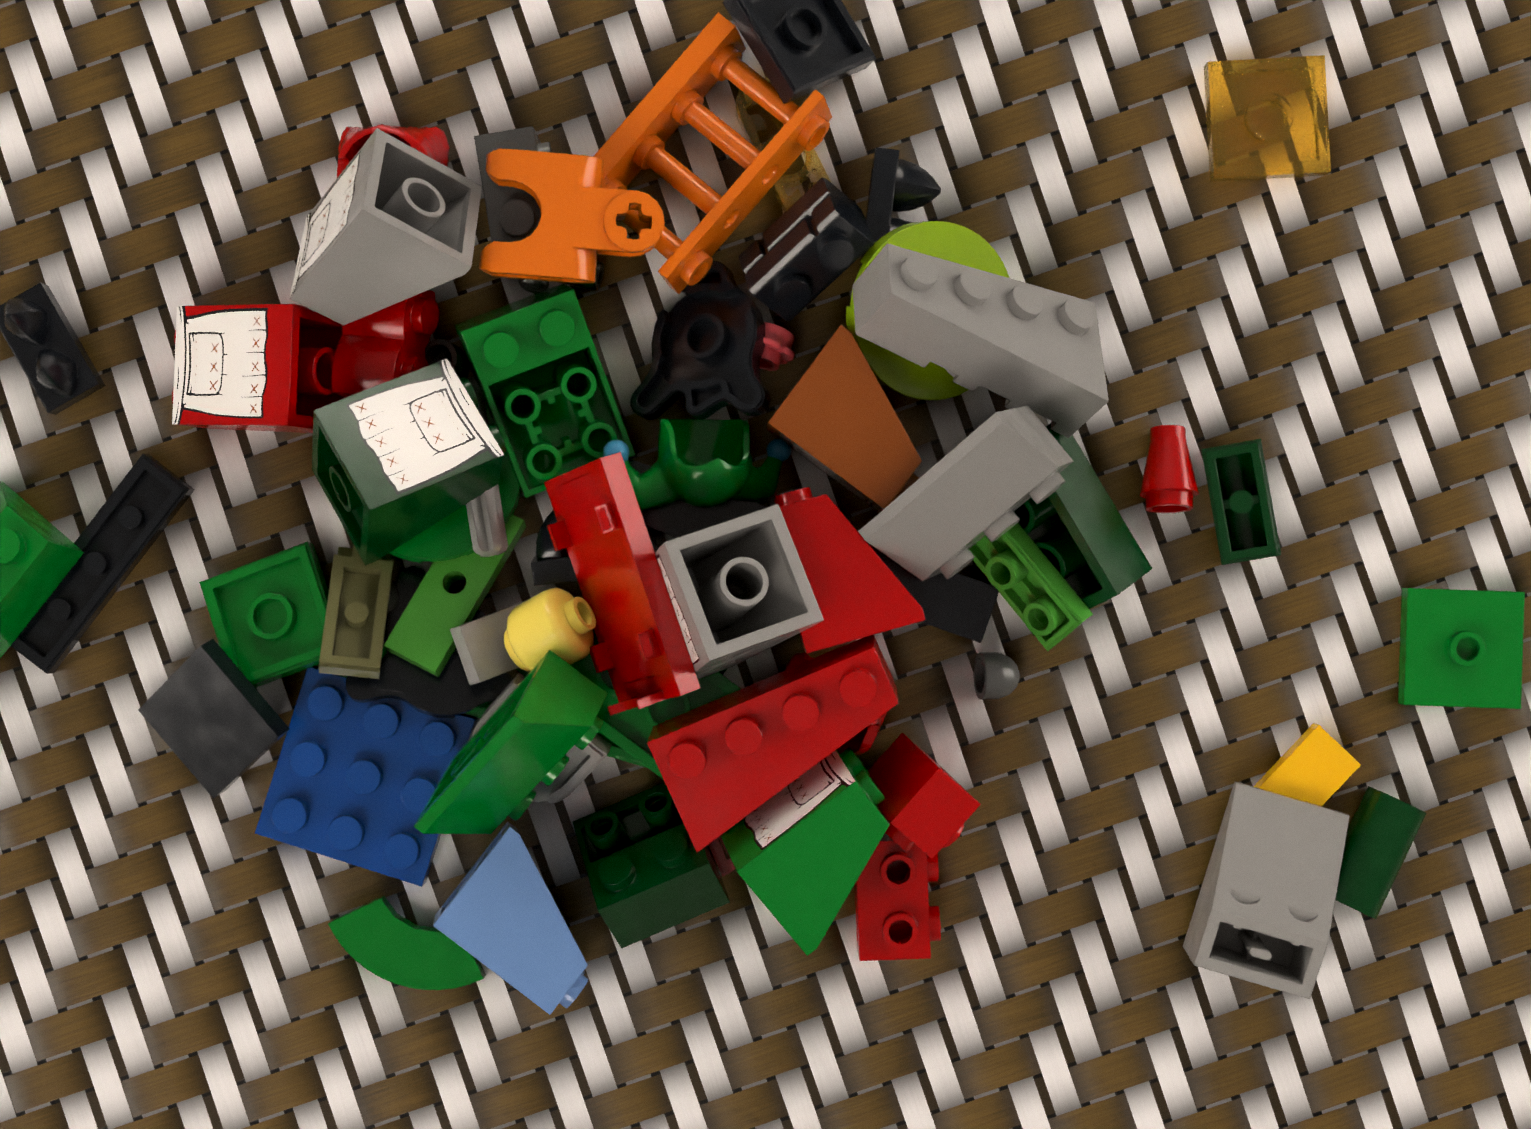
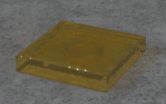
[1204,55,1331,182]

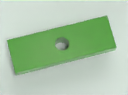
[384,514,527,677]
[969,523,1093,651]

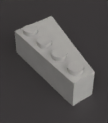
[852,243,1109,438]

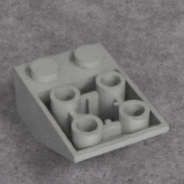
[1183,781,1350,999]

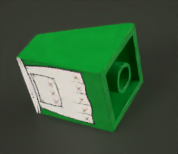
[721,747,890,956]

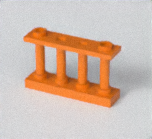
[593,12,832,294]

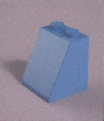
[433,821,588,1015]

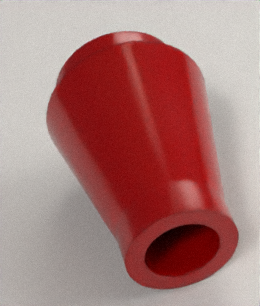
[1140,425,1199,513]

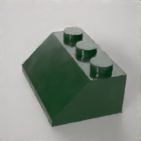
[1014,423,1152,636]

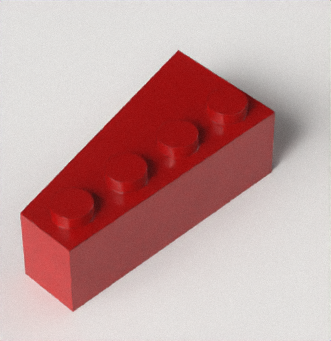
[647,635,899,853]

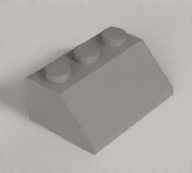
[858,405,1074,581]

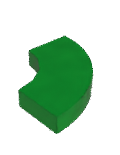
[328,896,486,990]

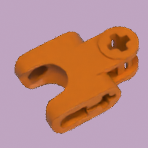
[479,148,665,283]

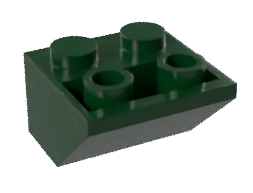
[573,782,730,949]

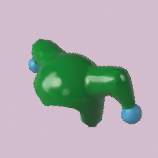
[603,419,791,512]

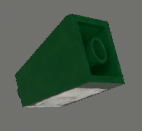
[312,359,506,566]

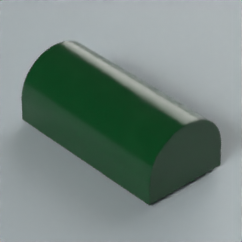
[1201,439,1281,565]
[1335,786,1427,919]

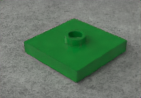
[199,541,329,688]
[1398,588,1525,709]

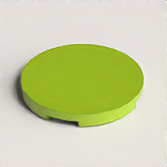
[846,221,1009,400]

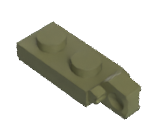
[319,544,394,679]

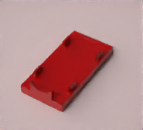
[544,452,701,716]

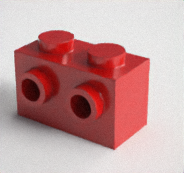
[868,732,981,859]
[855,833,941,961]

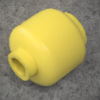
[504,587,596,671]

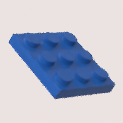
[255,666,478,887]

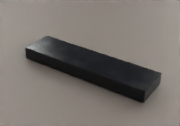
[11,453,195,674]

